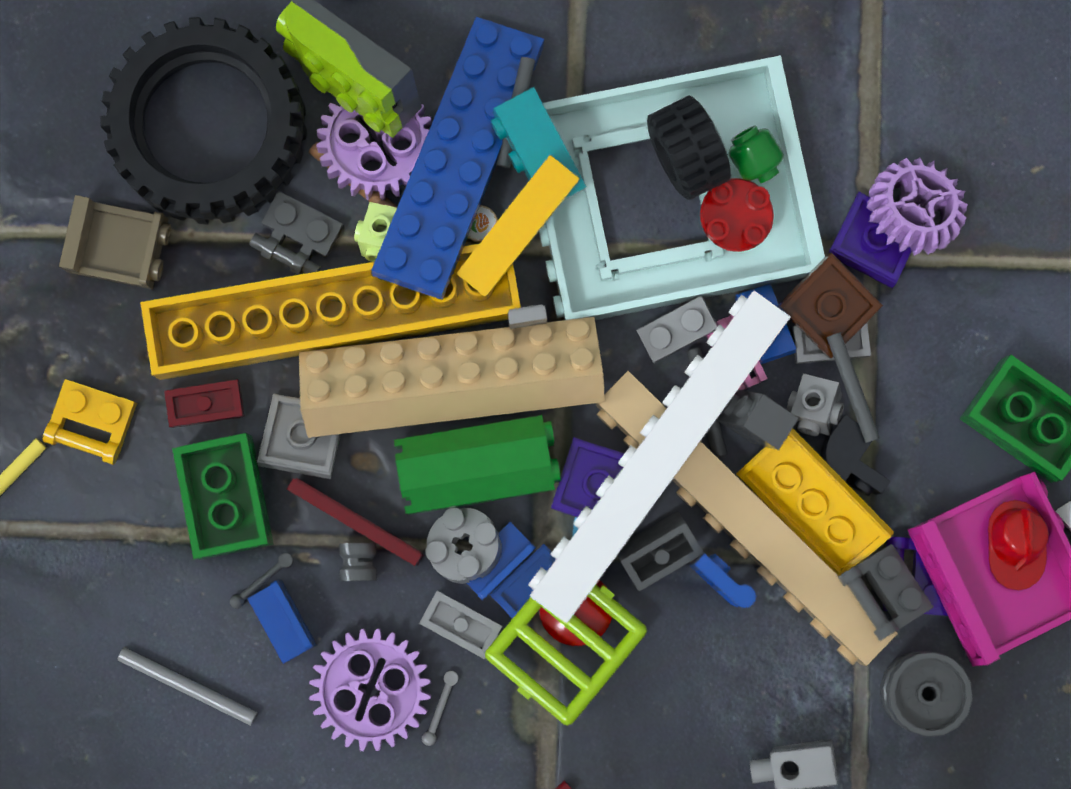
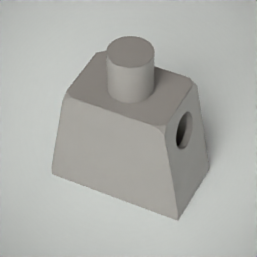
[750,739,838,789]

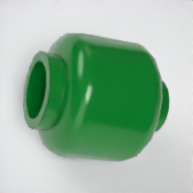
[728,125,784,183]

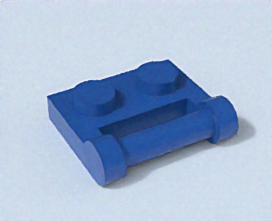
[689,554,756,608]

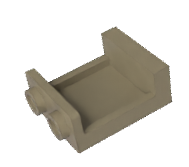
[59,195,171,290]

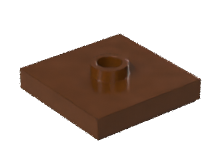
[777,253,883,358]

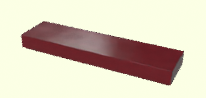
[287,478,424,566]

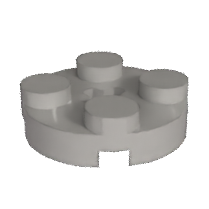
[425,508,502,584]

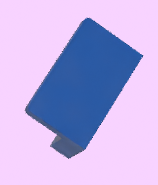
[467,522,536,600]
[247,580,317,664]

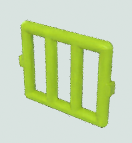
[485,584,647,725]

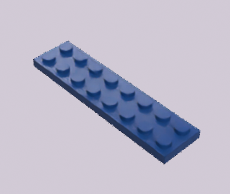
[371,17,544,300]

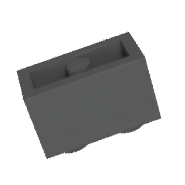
[717,390,798,450]
[617,511,704,592]

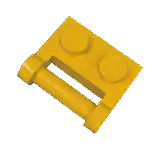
[43,379,137,465]

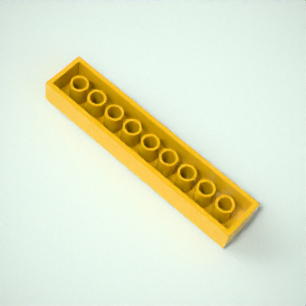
[140,244,521,380]

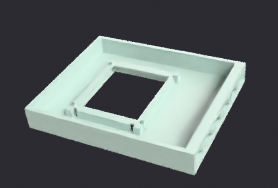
[539,55,825,320]

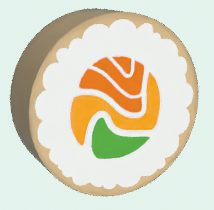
[467,205,498,243]

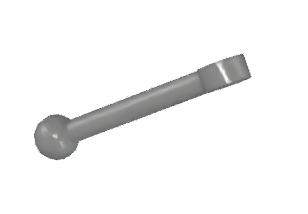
[422,671,459,746]

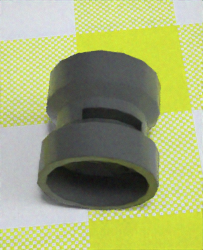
[339,543,377,581]

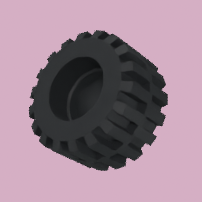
[647,95,731,200]

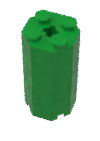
[394,415,561,515]

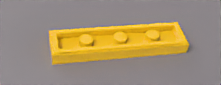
[456,155,580,297]

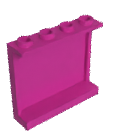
[908,471,1071,667]

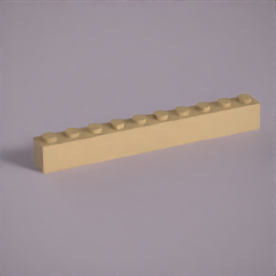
[596,371,898,666]

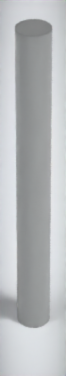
[117,647,258,726]

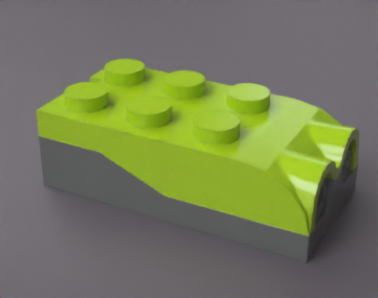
[276,0,422,138]

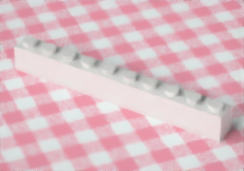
[528,291,790,624]

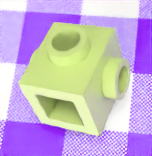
[354,202,397,262]

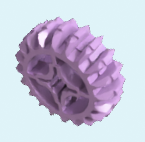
[867,157,968,256]

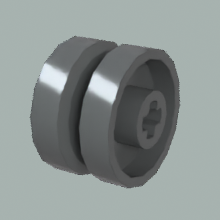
[880,651,973,737]

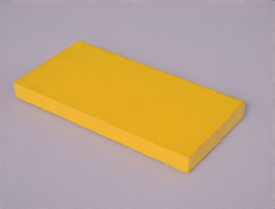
[736,428,894,576]

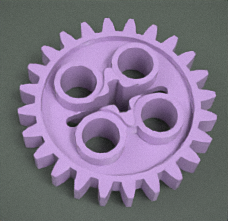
[316,103,432,200]
[309,628,431,751]

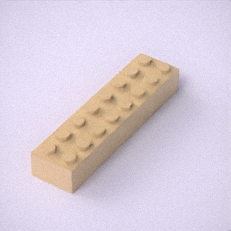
[299,317,605,438]

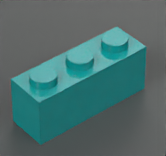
[490,87,587,202]

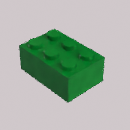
[960,355,1071,483]
[172,433,274,560]

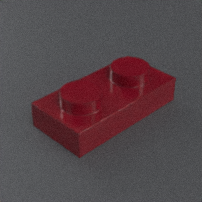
[164,379,245,428]

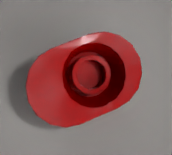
[988,500,1049,590]

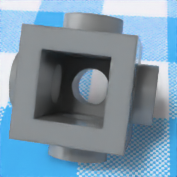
[787,373,844,436]

